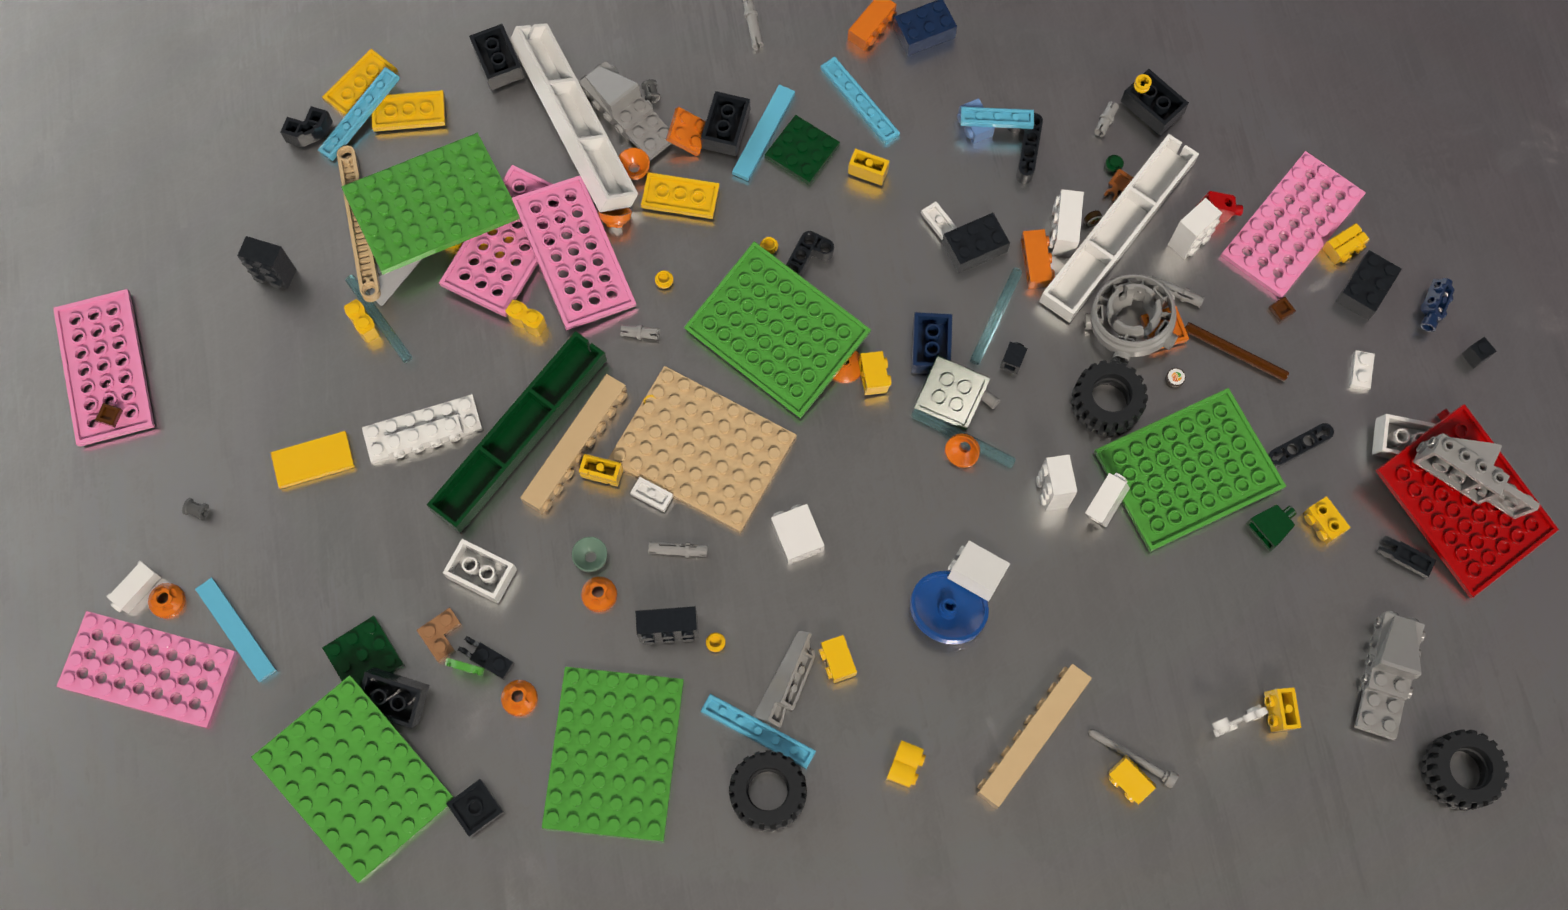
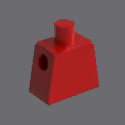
[1195,191,1243,223]

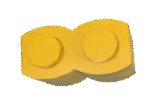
[344,299,380,343]
[505,300,547,336]
[886,740,926,789]

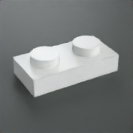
[921,201,957,240]
[1349,350,1375,391]
[630,477,673,512]

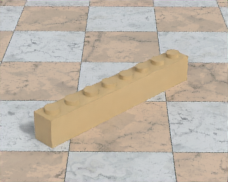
[520,374,627,514]
[977,664,1092,809]

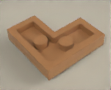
[417,607,462,663]

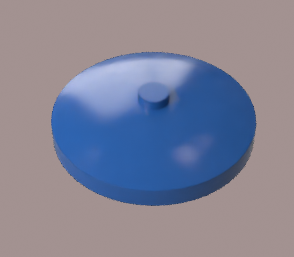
[910,571,989,644]

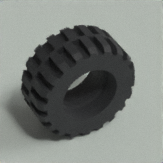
[1071,360,1148,436]
[1421,729,1509,811]
[729,750,807,832]

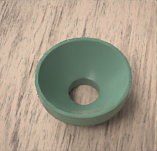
[572,537,608,572]

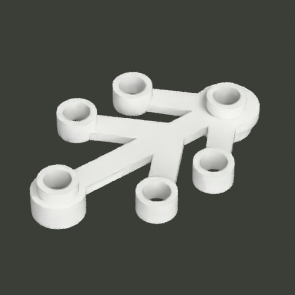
[1212,704,1268,737]

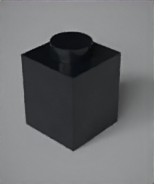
[1462,337,1497,369]
[1000,342,1028,374]

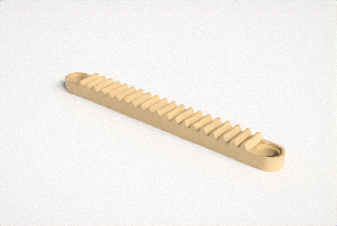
[337,145,381,302]

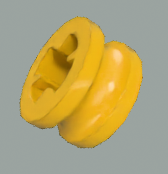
[1134,74,1152,93]

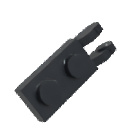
[1377,536,1437,578]
[458,636,515,680]

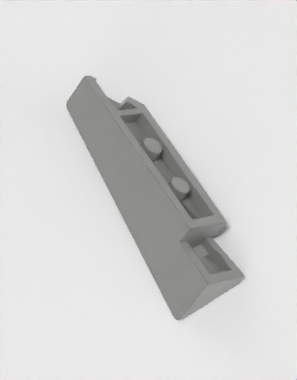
[366,260,421,306]
[753,631,816,728]

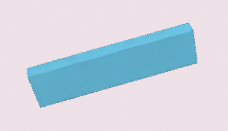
[961,107,1034,129]

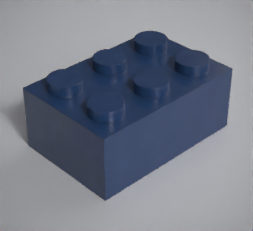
[893,0,957,56]
[911,312,952,374]

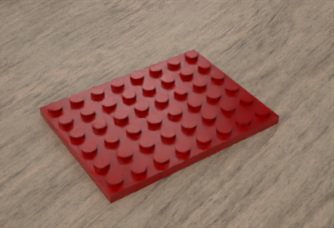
[1375,404,1559,598]

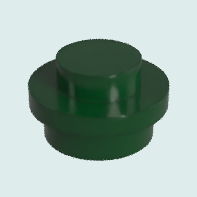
[1105,155,1124,173]

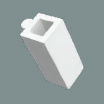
[107,560,162,614]

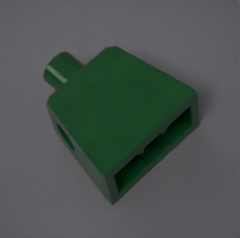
[1246,505,1297,552]

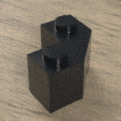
[280,106,333,147]

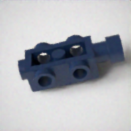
[1420,278,1455,332]

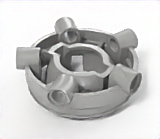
[1085,274,1178,364]

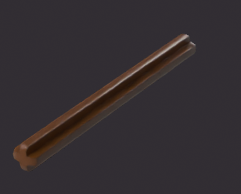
[1185,322,1289,381]

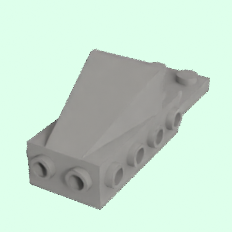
[579,61,672,160]
[1413,433,1540,519]
[1354,611,1426,740]

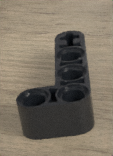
[1007,113,1043,184]
[786,231,834,276]

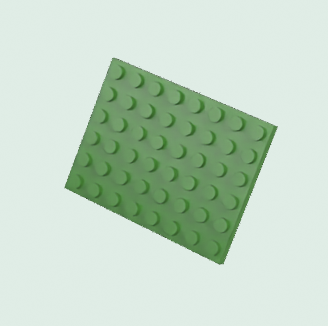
[341,132,519,275]
[684,241,871,419]
[1094,388,1286,552]
[542,667,684,842]
[251,675,454,883]

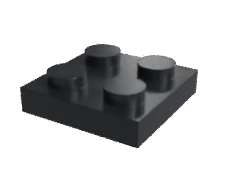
[446,779,504,838]

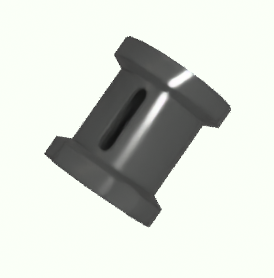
[641,79,661,103]
[182,498,209,520]

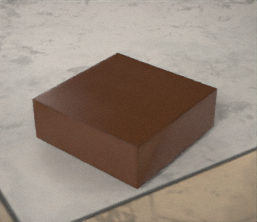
[1269,296,1296,322]
[95,403,123,428]

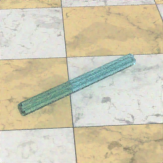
[970,268,1022,365]
[345,274,412,363]
[912,409,1016,468]

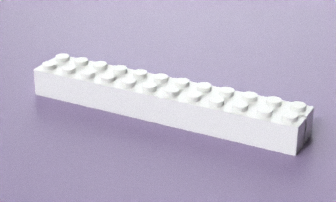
[510,23,638,212]
[1039,134,1199,323]

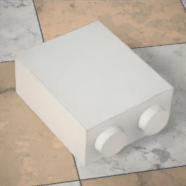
[1085,473,1130,528]
[771,504,825,564]
[948,541,1010,602]

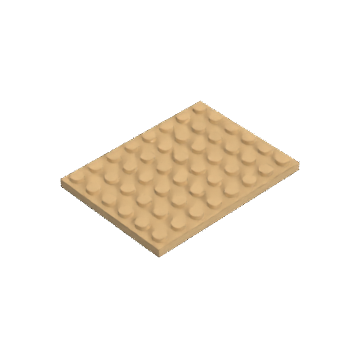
[607,366,797,533]

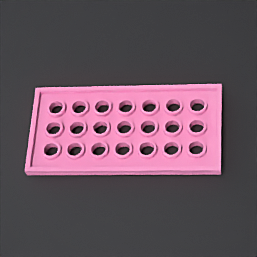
[1221,151,1366,299]
[439,165,576,317]
[512,176,636,331]
[53,289,155,447]
[56,611,237,729]

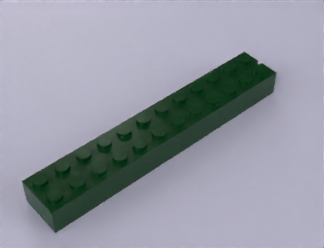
[427,331,607,533]

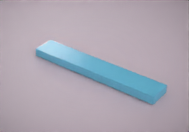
[820,56,900,145]
[318,67,400,161]
[732,85,795,181]
[195,577,277,683]
[701,694,816,769]

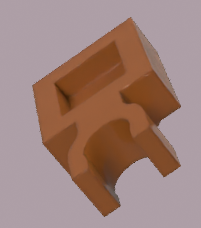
[1104,169,1134,203]

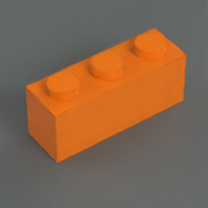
[848,0,897,51]
[1021,229,1055,289]

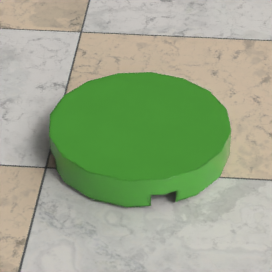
[445,658,485,676]

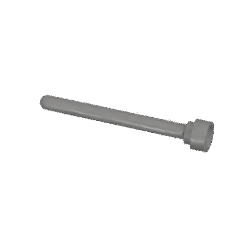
[1089,729,1179,789]

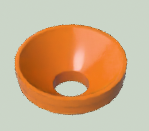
[618,148,650,180]
[598,208,632,228]
[945,433,980,467]
[581,576,617,612]
[148,583,186,619]
[501,680,538,717]

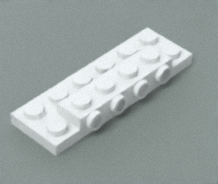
[362,394,483,464]

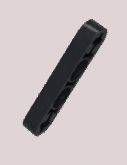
[1268,423,1334,468]

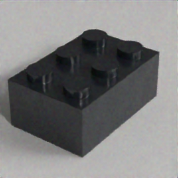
[469,24,524,90]
[1120,69,1189,136]
[701,91,751,156]
[942,213,1010,273]
[237,236,297,289]
[1336,250,1402,320]
[635,606,699,645]
[361,667,430,728]

